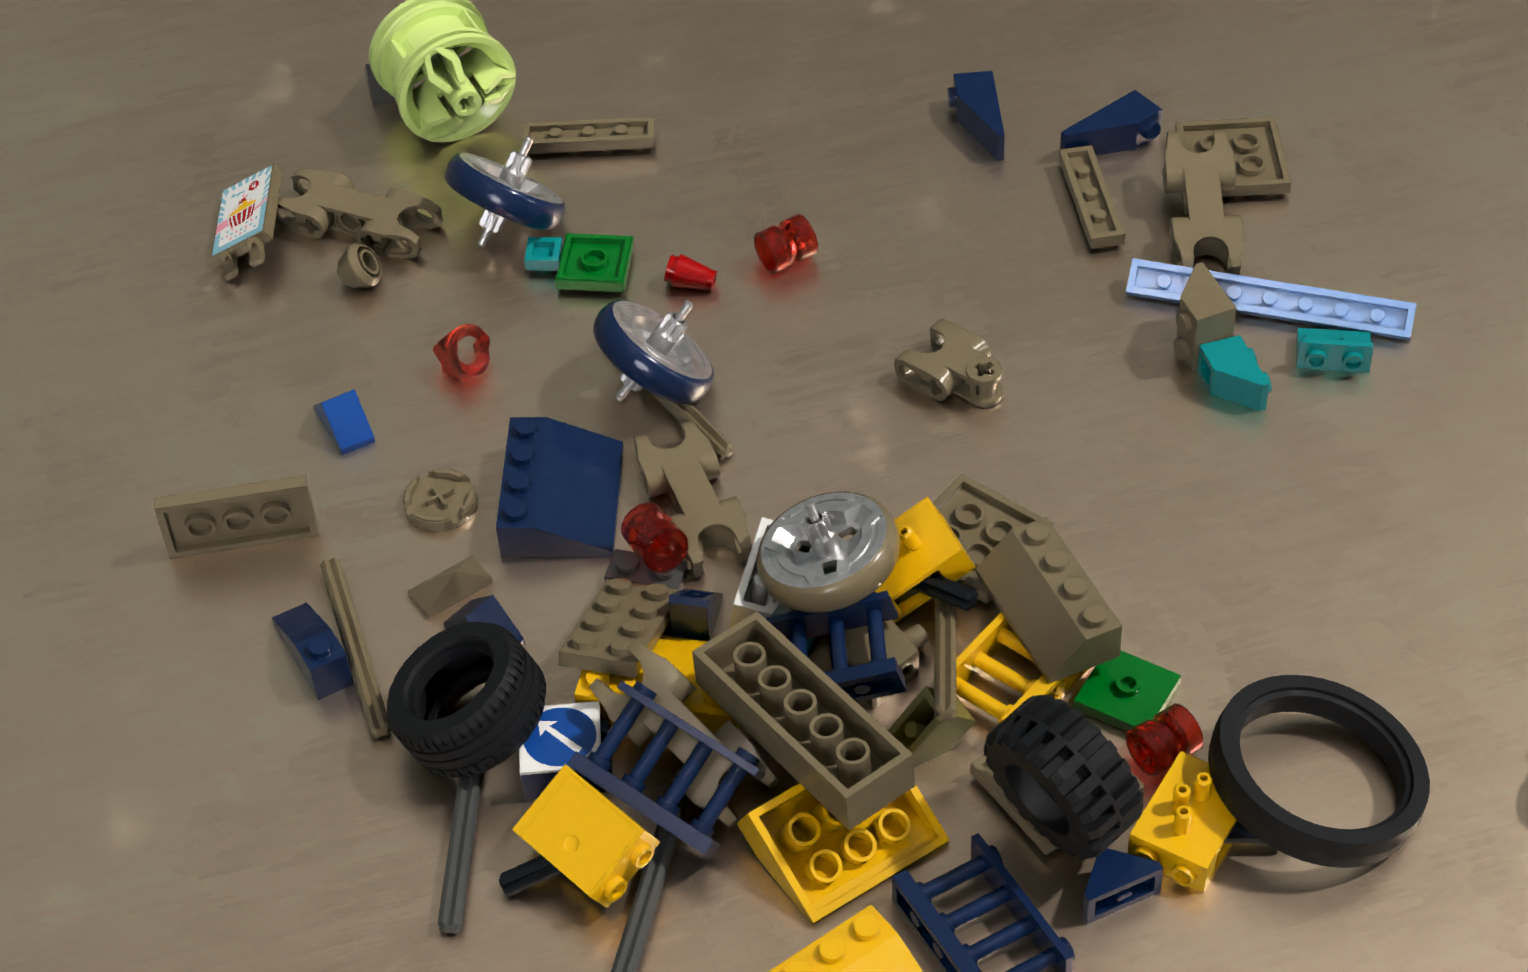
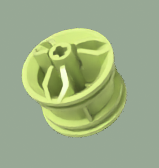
[369,0,516,142]

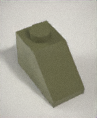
[888,686,976,767]

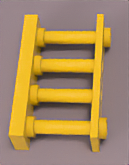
[956,613,1090,724]

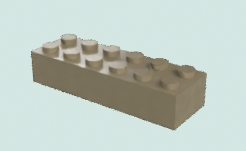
[692,611,915,830]

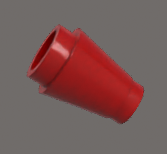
[664,254,717,291]

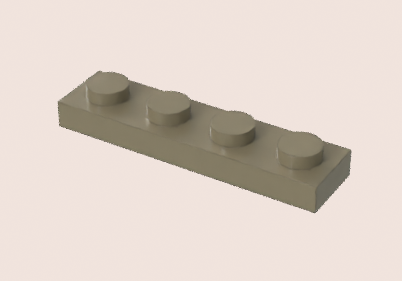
[522,116,655,154]
[1059,145,1125,249]

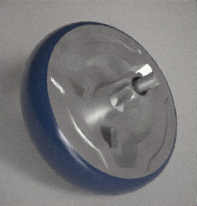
[445,136,566,247]
[593,300,714,404]

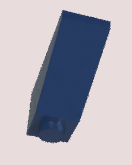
[947,71,1005,161]
[1060,90,1162,155]
[272,602,354,700]

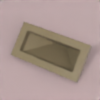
[408,555,493,619]

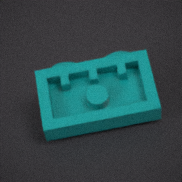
[1296,327,1373,373]

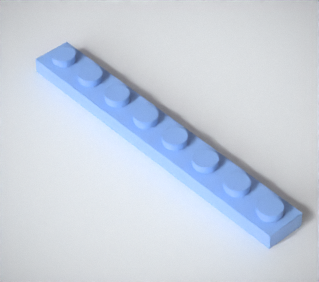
[1126,258,1417,341]

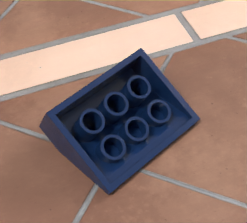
[496,417,624,558]

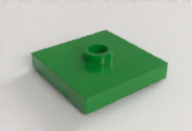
[555,233,634,292]
[1073,651,1181,740]

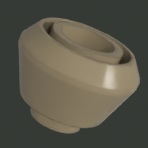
[337,243,382,288]

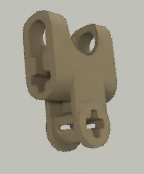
[894,319,1003,408]

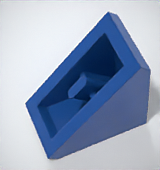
[313,389,375,455]

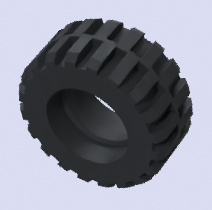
[984,695,1144,859]

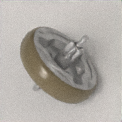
[757,491,900,613]

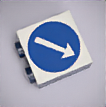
[519,701,613,799]

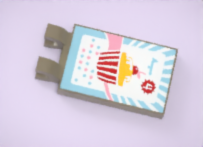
[209,163,283,281]

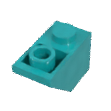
[1197,335,1272,411]

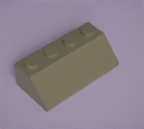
[976,517,1123,684]

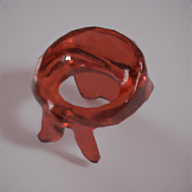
[433,323,490,382]

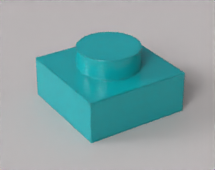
[524,237,563,271]

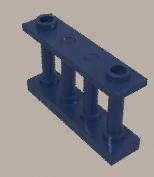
[765,590,906,702]
[567,681,765,859]
[892,833,1075,972]

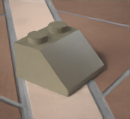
[1173,262,1236,372]

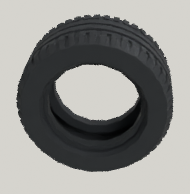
[387,621,546,778]

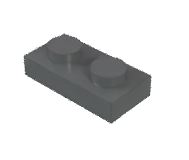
[604,549,689,590]

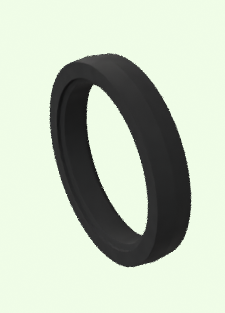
[1208,675,1430,868]

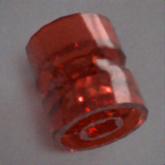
[754,214,818,274]
[621,502,688,572]
[1125,703,1204,777]

